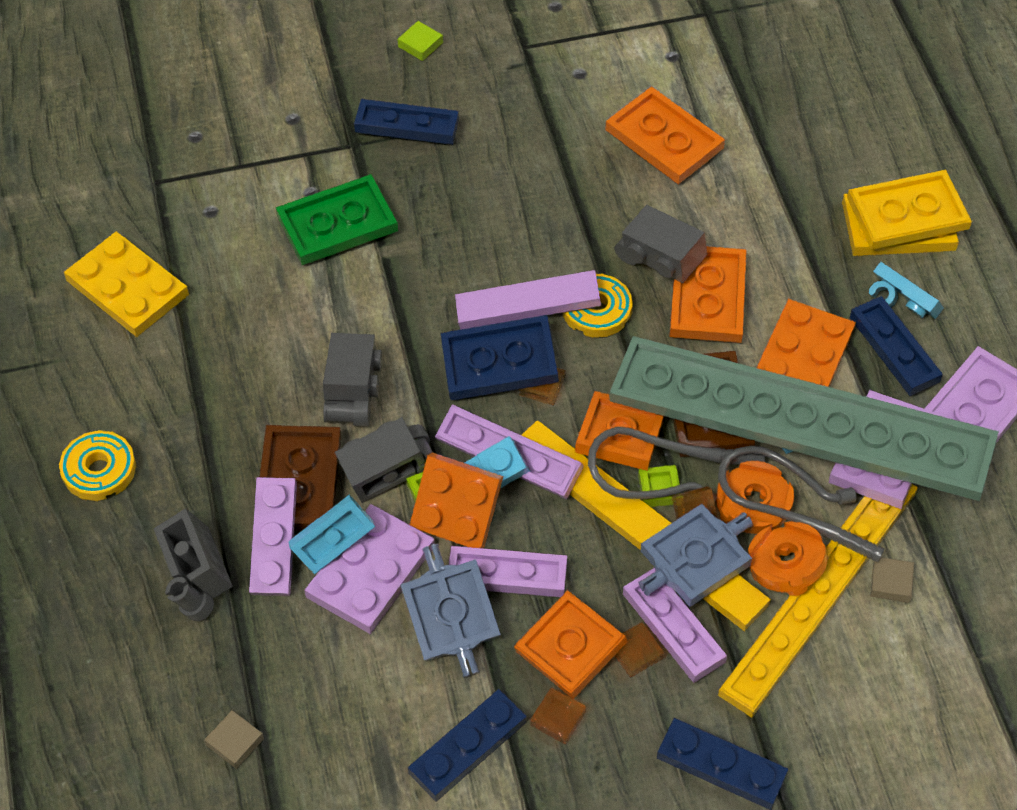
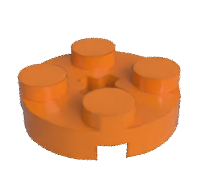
[716,461,794,534]
[748,521,828,596]

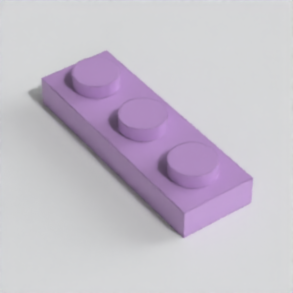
[249,477,297,596]
[449,546,567,597]
[623,568,727,683]

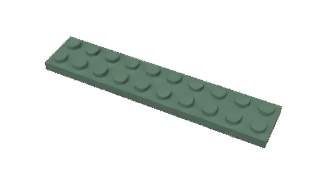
[609,336,999,501]

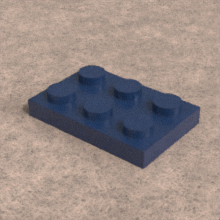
[440,315,559,400]

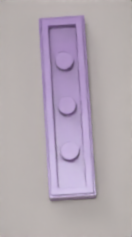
[455,270,601,330]
[435,405,584,500]

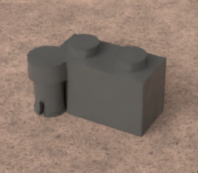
[614,204,707,283]
[323,333,382,427]
[335,417,433,503]
[153,508,233,621]

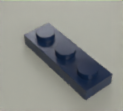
[354,99,459,145]
[849,296,943,396]
[408,689,527,802]
[656,718,788,810]

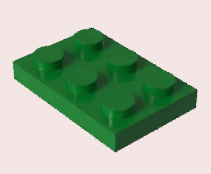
[275,174,398,265]

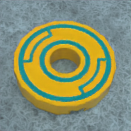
[562,274,633,338]
[59,430,137,501]

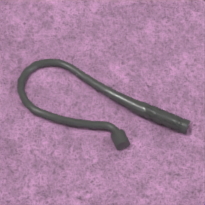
[588,427,765,508]
[718,446,885,563]

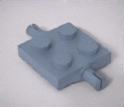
[638,504,753,607]
[400,544,501,678]

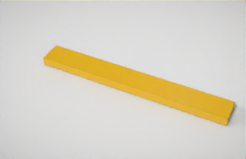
[521,420,771,632]
[718,484,918,718]

